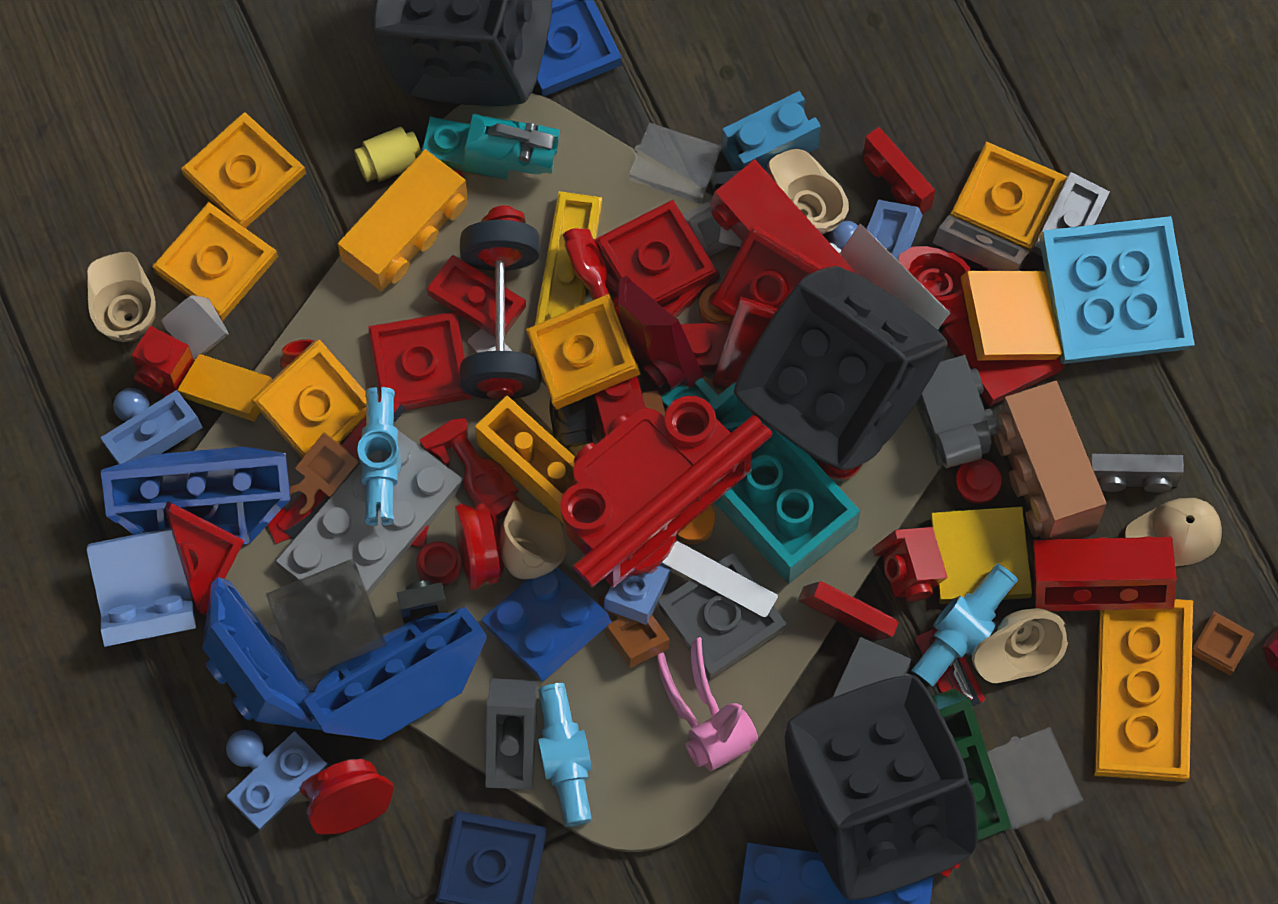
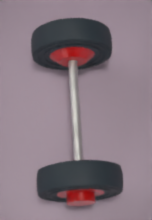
[459,220,541,400]

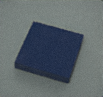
[436,811,547,904]

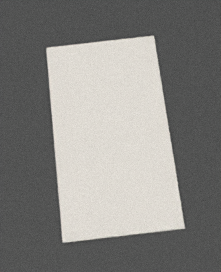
[839,223,950,330]

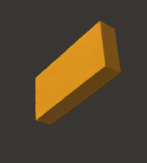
[177,354,272,422]

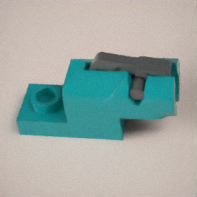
[422,114,560,180]

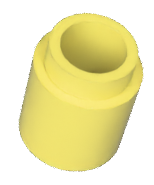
[354,126,422,182]

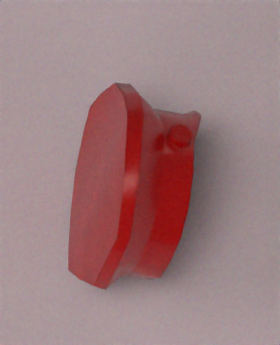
[898,246,971,327]
[455,503,504,590]
[299,759,394,834]

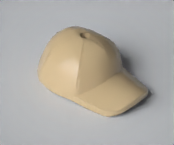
[767,149,849,234]
[87,252,156,342]
[1125,498,1222,566]
[499,500,566,579]
[972,608,1068,683]

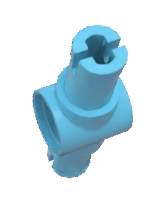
[357,387,402,526]
[911,563,1018,687]
[538,683,592,827]

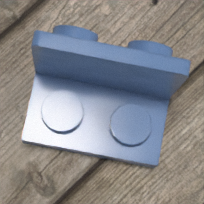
[87,528,196,647]

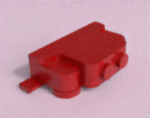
[560,396,772,588]

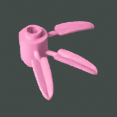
[657,637,758,771]

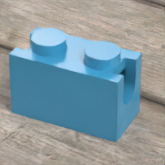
[721,91,821,173]

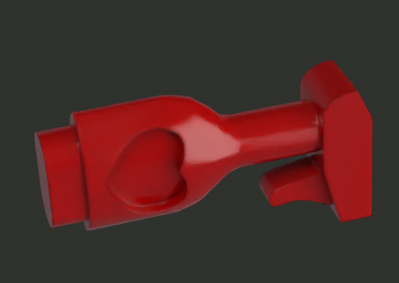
[563,228,620,318]
[419,418,521,520]

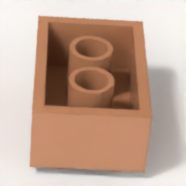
[994,380,1107,540]

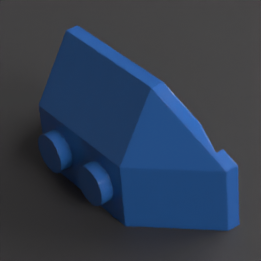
[101,447,291,544]
[202,577,323,731]
[304,607,487,740]

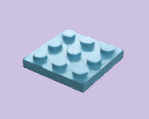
[1039,216,1195,364]

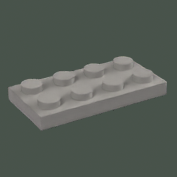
[276,430,464,621]

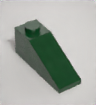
[932,688,1012,840]

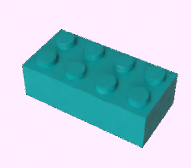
[709,382,860,585]

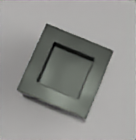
[396,581,448,623]

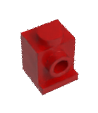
[132,325,194,397]
[872,527,948,602]

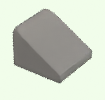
[683,201,731,257]
[161,295,229,360]

